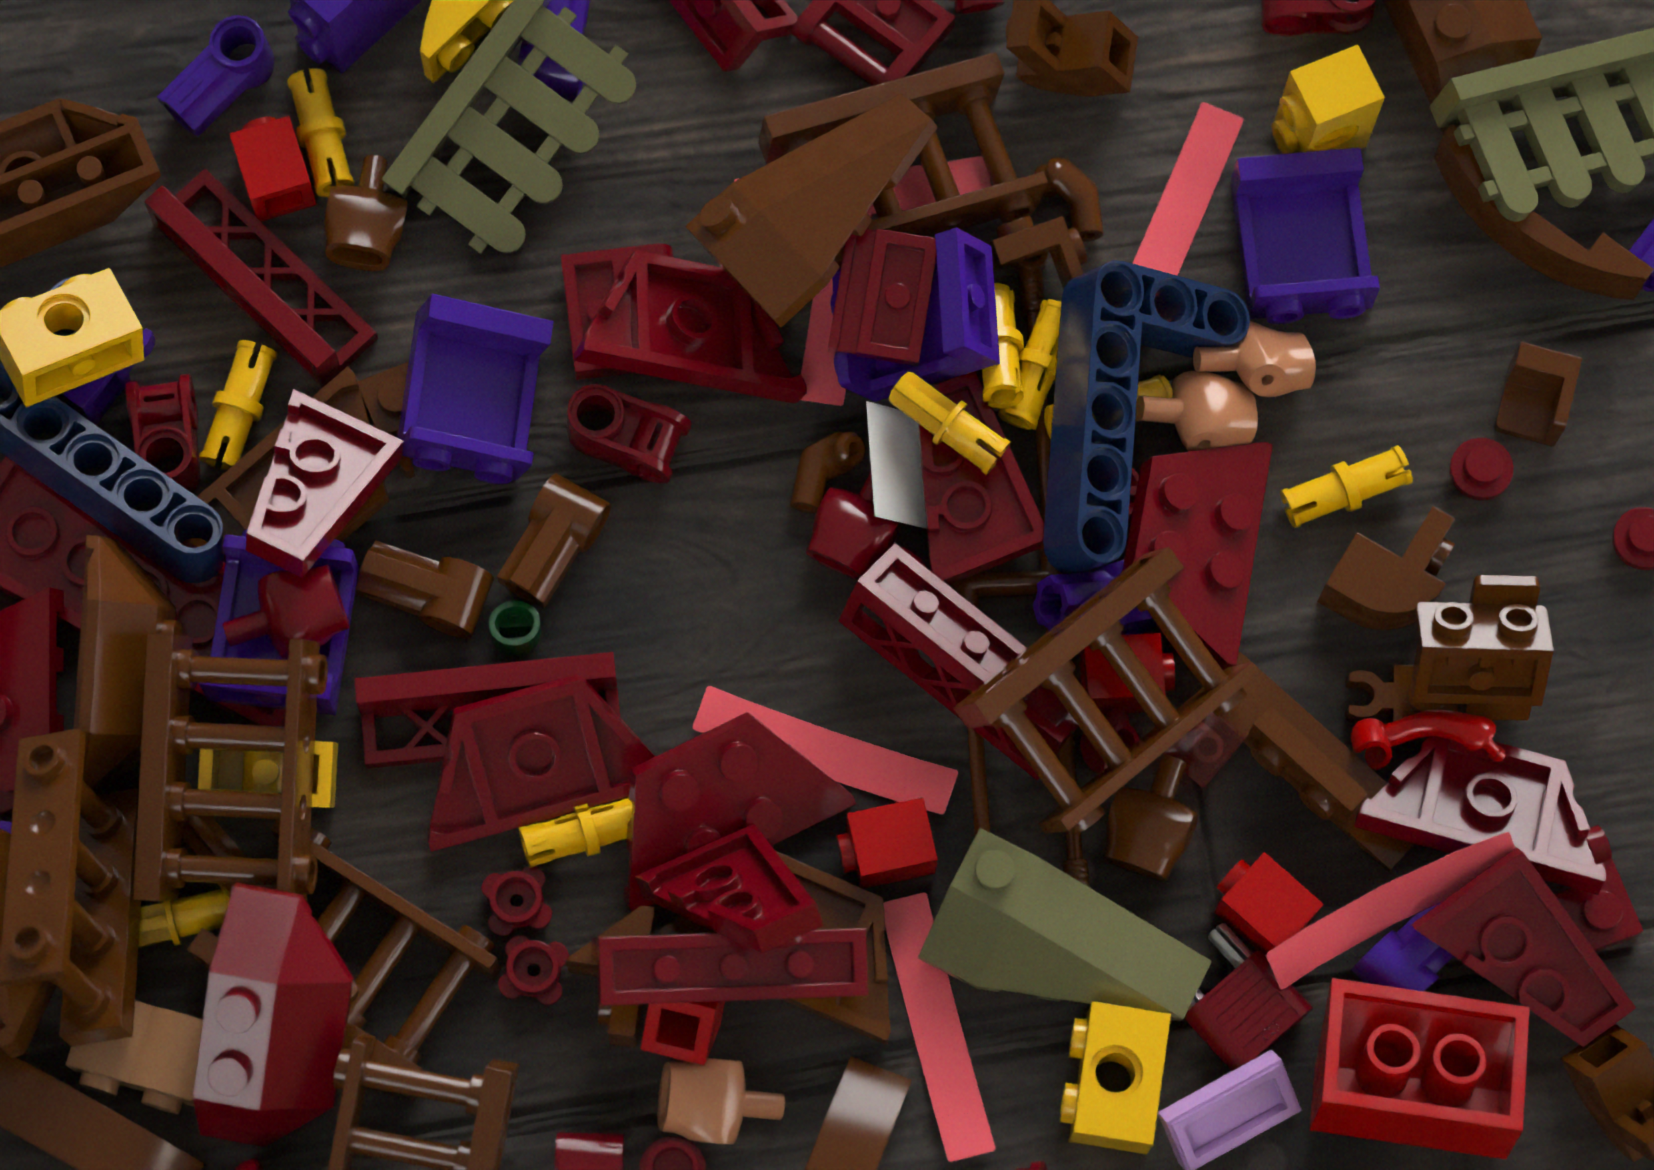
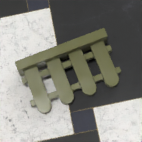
[381,0,636,254]
[1429,28,1654,221]

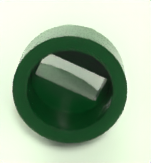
[489,600,541,657]

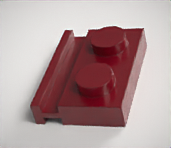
[828,228,937,366]

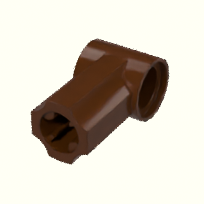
[497,473,612,608]
[356,540,494,639]

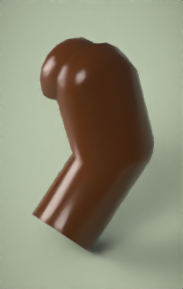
[1034,158,1104,242]
[790,431,866,513]

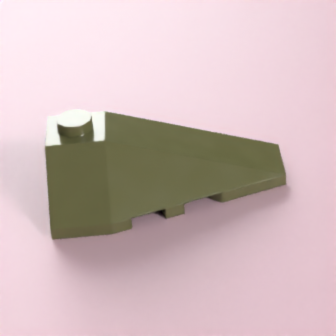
[918,828,1212,1021]

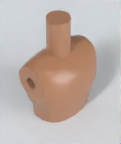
[1193,322,1316,397]
[1136,371,1258,452]
[657,1058,785,1145]

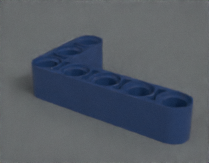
[1043,260,1250,574]
[0,277,224,583]

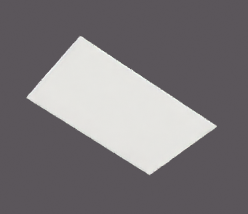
[866,401,927,529]

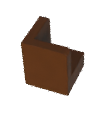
[1494,342,1582,447]

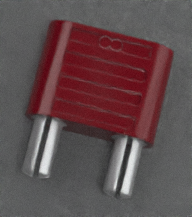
[1184,923,1313,1071]

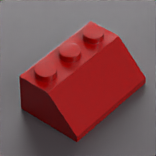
[1309,978,1530,1160]

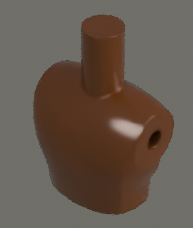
[324,155,408,271]
[1103,755,1198,882]

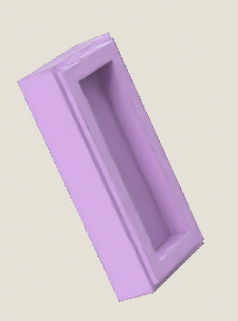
[1157,1049,1302,1170]

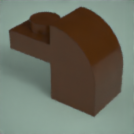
[1006,0,1138,97]
[1317,506,1455,630]
[1560,1024,1654,1162]

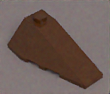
[685,93,938,327]

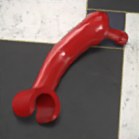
[1351,709,1506,770]

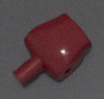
[806,471,902,580]
[223,564,350,659]

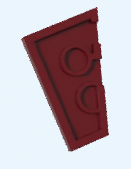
[918,371,1044,585]

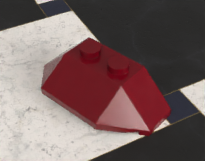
[193,883,354,1147]

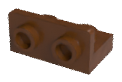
[1410,602,1554,706]

